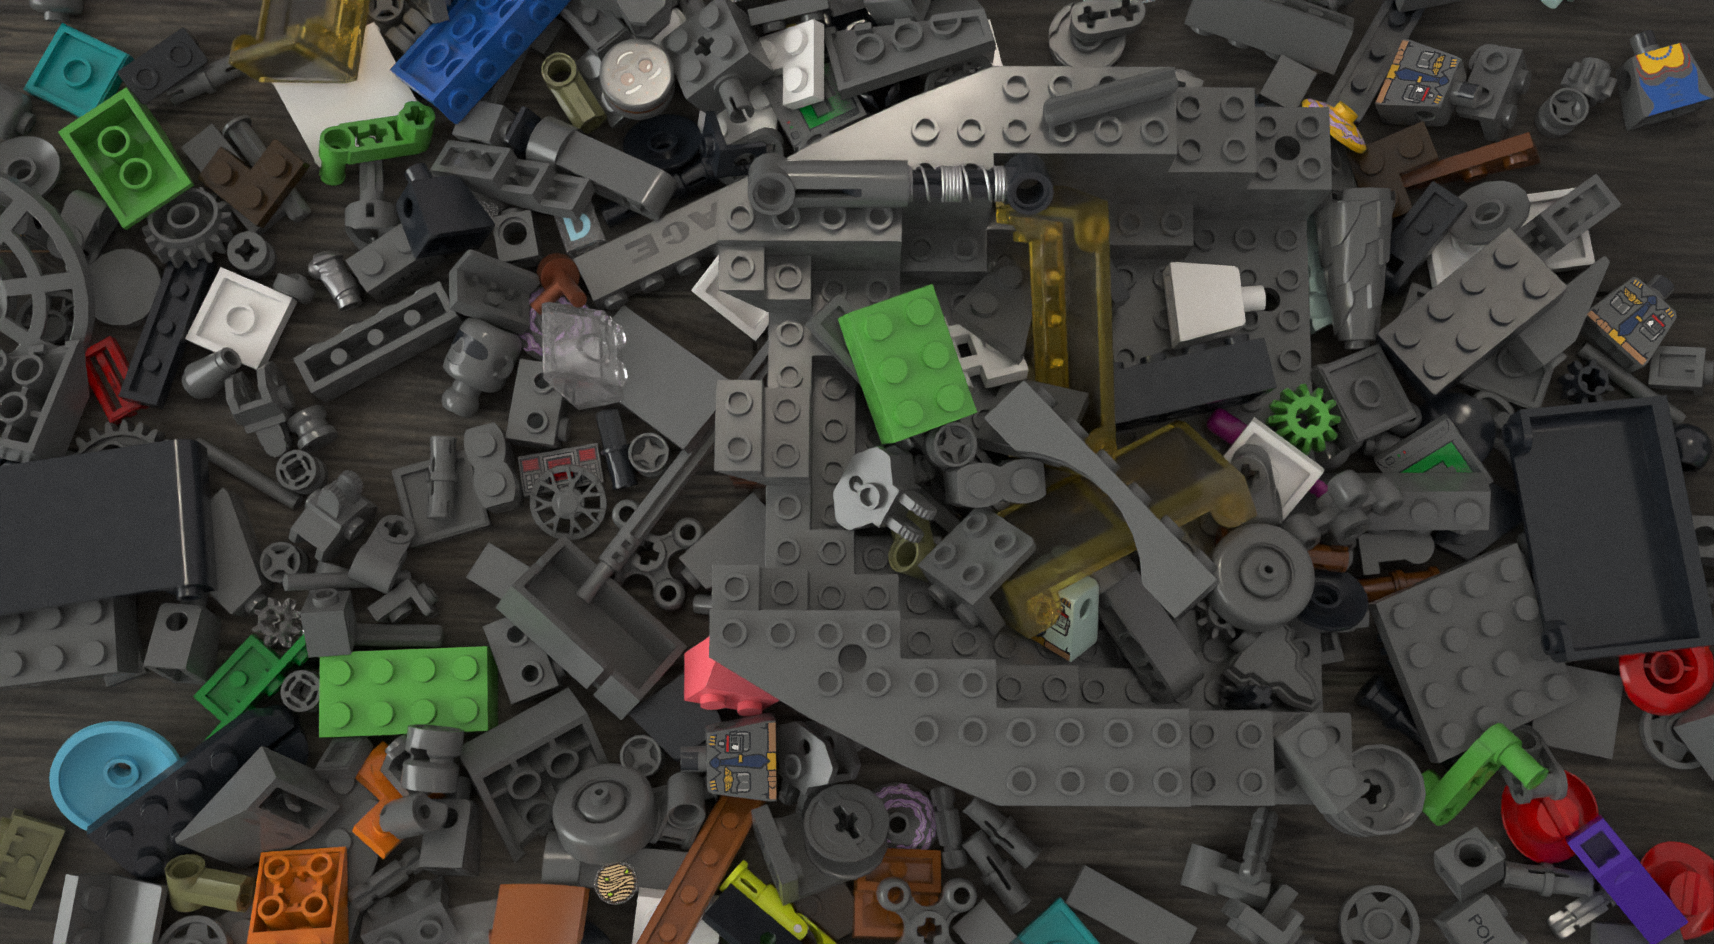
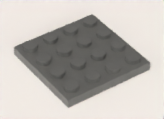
[1368,543,1579,763]

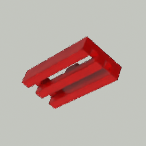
[85,336,149,425]

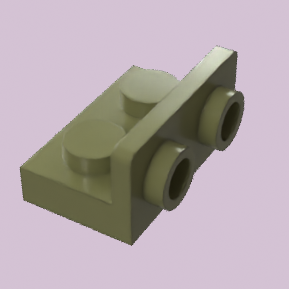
[0,808,65,910]

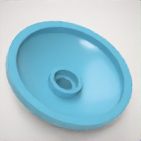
[49,721,180,831]

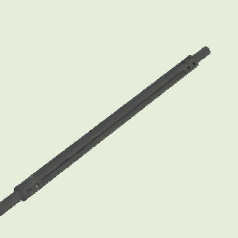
[576,340,768,604]

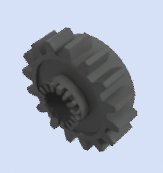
[142,187,237,268]

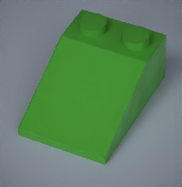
[58,87,194,230]

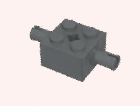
[661,0,775,123]

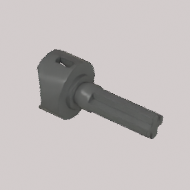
[344,137,400,250]

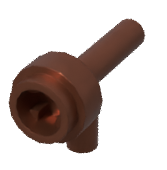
[530,253,587,316]

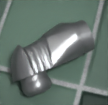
[308,251,363,311]

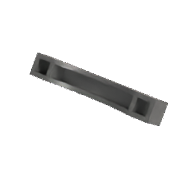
[984,380,1219,621]

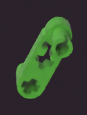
[318,101,435,186]
[1422,723,1549,826]

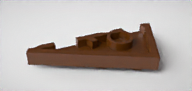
[1401,132,1541,191]

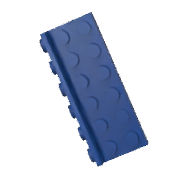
[390,0,571,124]

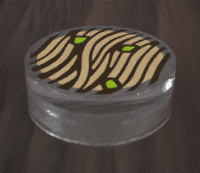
[594,860,638,905]

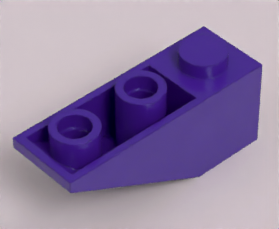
[1565,815,1688,944]

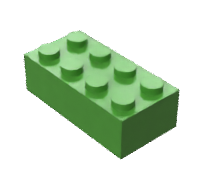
[319,646,498,738]

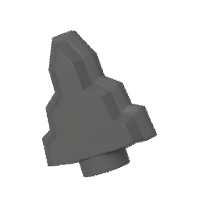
[1221,622,1323,712]

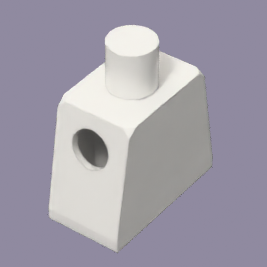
[1162,262,1266,350]

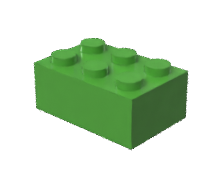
[837,284,977,445]

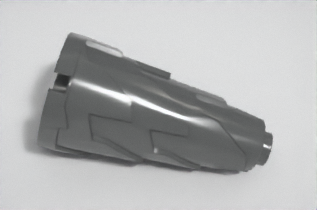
[1312,187,1396,350]

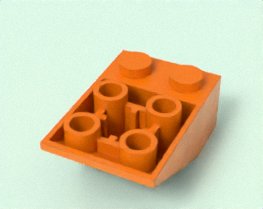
[247,847,349,944]

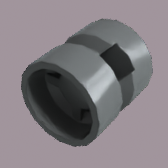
[400,724,464,793]

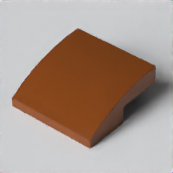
[852,848,941,940]
[490,884,590,944]

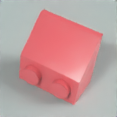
[684,637,779,716]

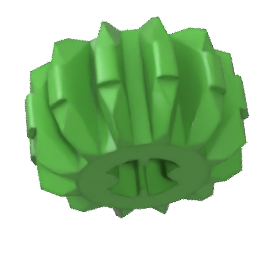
[1265,384,1341,456]

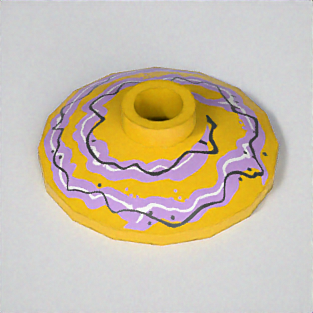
[1302,99,1367,154]

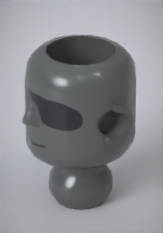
[441,317,521,418]

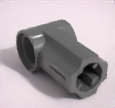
[1180,843,1271,908]

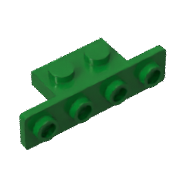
[193,634,309,742]

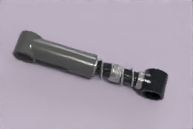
[748,153,1054,216]

